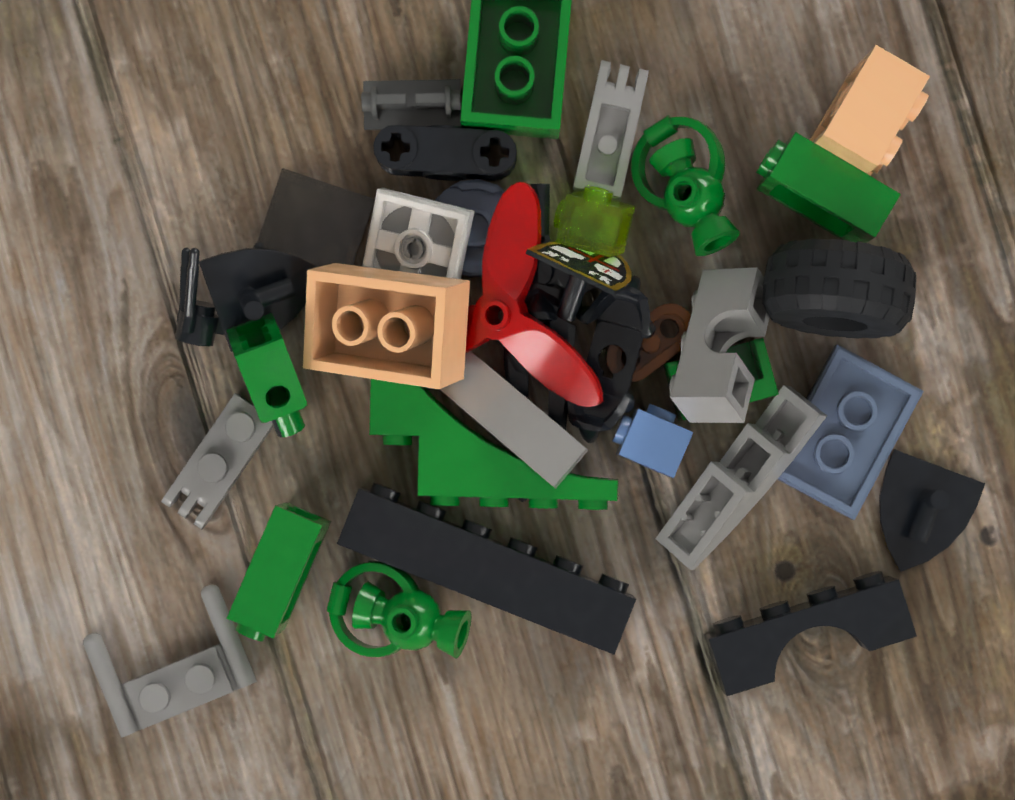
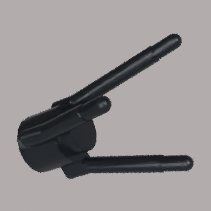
[175,242,264,347]

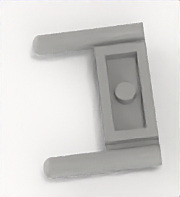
[83,584,257,738]

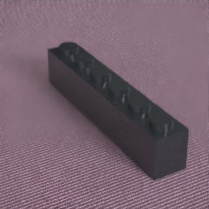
[337,482,636,655]

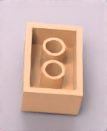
[810,45,930,176]
[303,263,470,389]

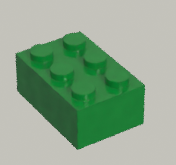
[460,0,572,139]

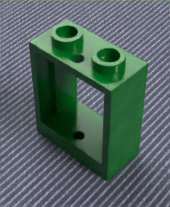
[756,132,901,243]
[226,502,331,642]

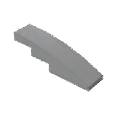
[440,351,588,489]
[655,385,827,570]

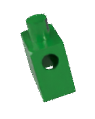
[226,313,308,437]

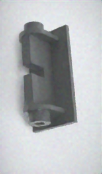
[361,79,461,130]

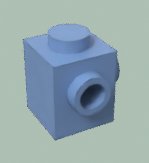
[612,404,693,478]

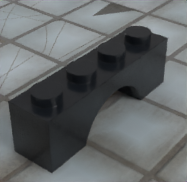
[704,571,917,696]

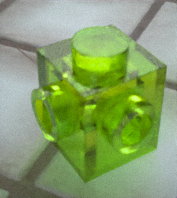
[554,185,636,258]

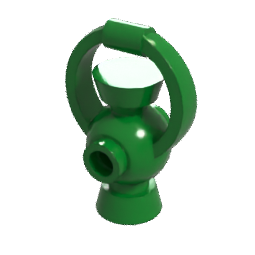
[631,115,740,256]
[326,561,472,659]

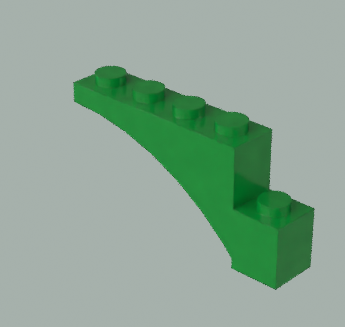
[369,379,619,510]

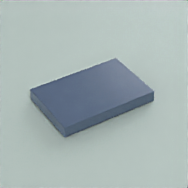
[777,345,924,520]

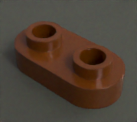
[606,303,691,383]

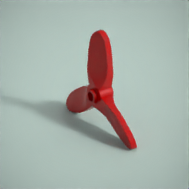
[465,181,603,407]

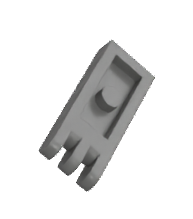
[572,60,649,200]
[161,393,274,530]

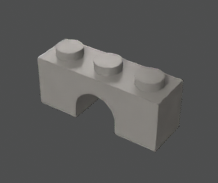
[669,267,770,423]

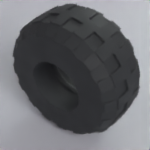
[762,239,916,339]

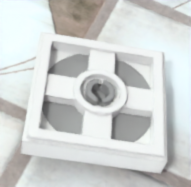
[362,188,475,279]

